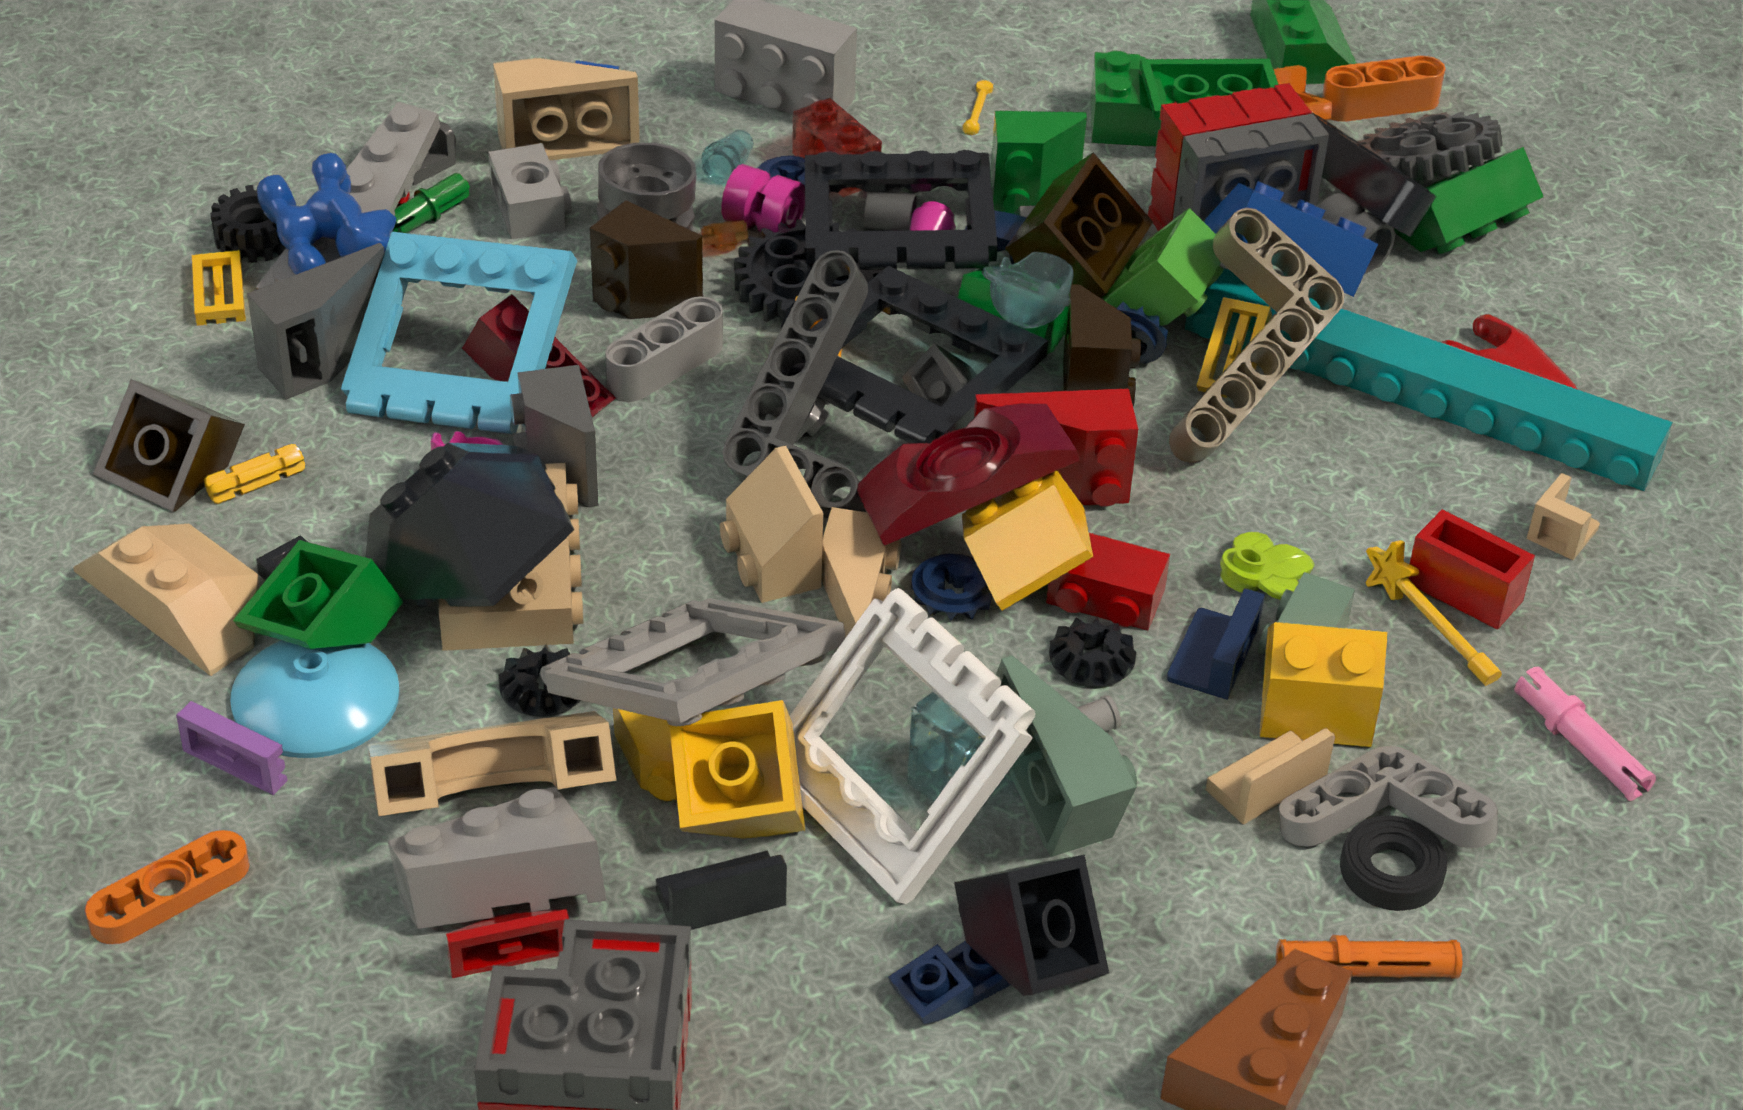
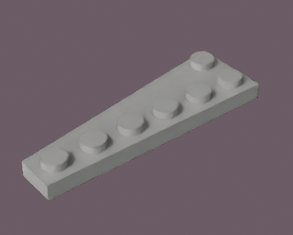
[256,102,441,289]

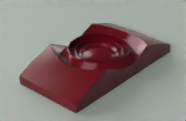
[857,403,1080,546]

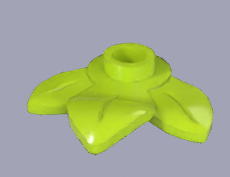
[1220,532,1315,600]

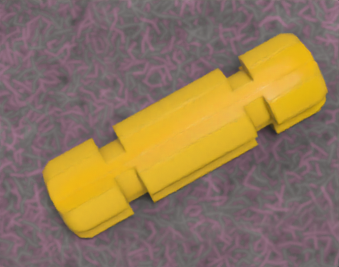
[204,444,305,504]

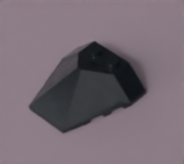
[365,443,574,607]

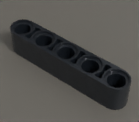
[1312,112,1437,237]

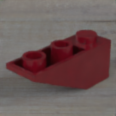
[462,294,616,418]

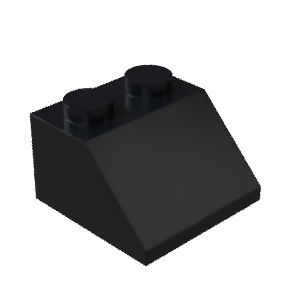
[954,855,1109,996]

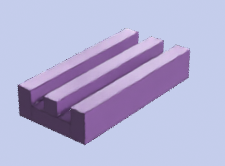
[176,701,288,795]

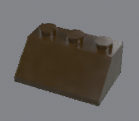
[1005,152,1153,298]

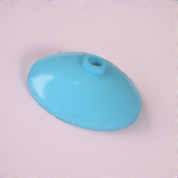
[230,640,399,758]

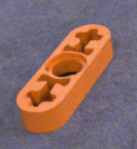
[85,830,249,944]

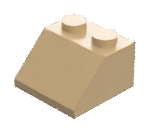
[720,446,823,603]

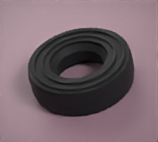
[1340,816,1447,911]

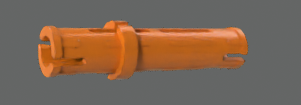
[1276,935,1463,979]

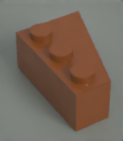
[1160,949,1352,1110]

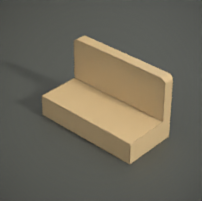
[1206,728,1335,825]

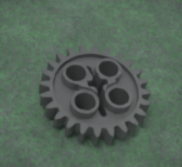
[1358,112,1503,181]

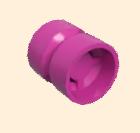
[721,164,805,232]

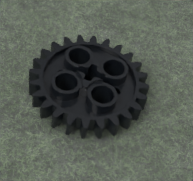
[734,219,883,327]

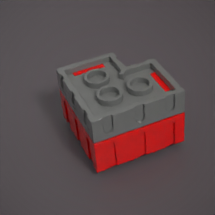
[1148,83,1329,231]
[474,919,692,1110]

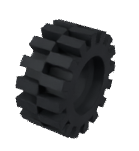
[210,185,286,263]

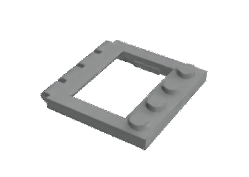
[540,598,846,726]

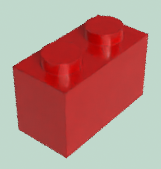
[1407,509,1535,630]
[1046,533,1170,631]

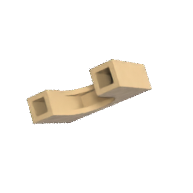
[439,463,584,651]
[368,711,617,816]

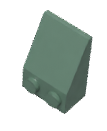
[996,655,1137,857]

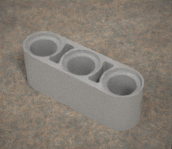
[605,297,723,402]

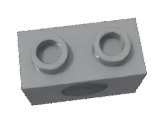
[488,143,572,239]

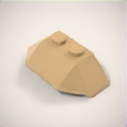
[73,524,259,676]

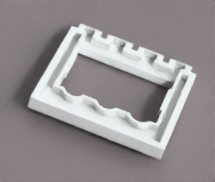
[790,588,1035,904]

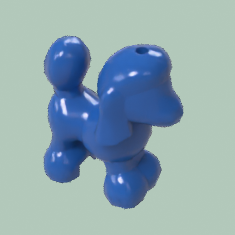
[257,153,397,275]

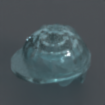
[982,252,1073,328]

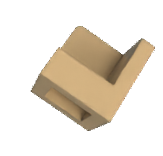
[1527,473,1600,560]

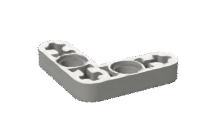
[1279,746,1498,848]

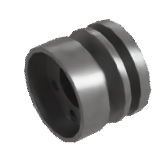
[597,143,696,231]

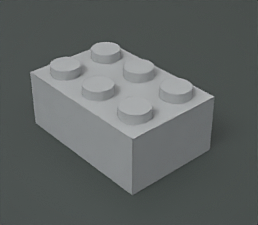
[714,0,857,126]

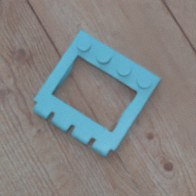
[341,232,577,434]

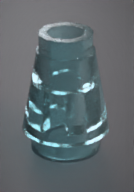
[702,130,754,184]

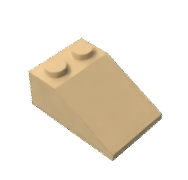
[493,58,640,161]

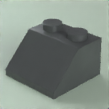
[510,365,598,507]

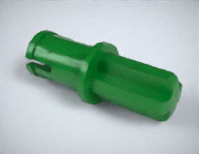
[392,173,470,233]

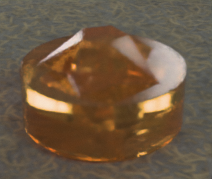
[701,220,749,252]

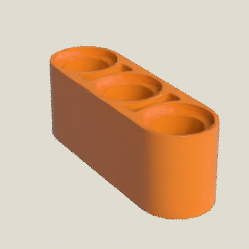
[1322,56,1446,122]

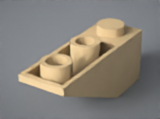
[821,507,901,637]

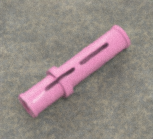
[1514,666,1656,802]

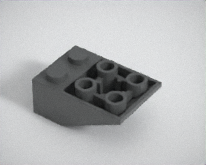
[247,243,385,400]

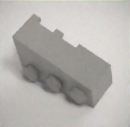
[388,786,607,929]

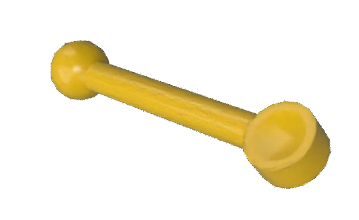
[963,80,993,135]

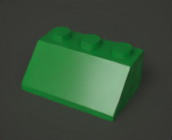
[1250,0,1357,85]
[1394,147,1544,254]

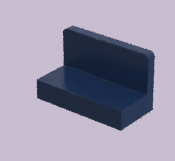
[1167,588,1265,700]

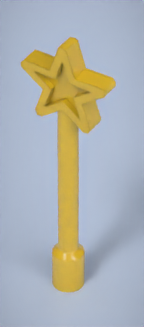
[1366,540,1502,686]

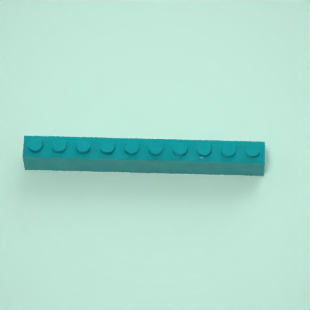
[1185,268,1673,491]

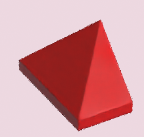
[446,909,569,978]

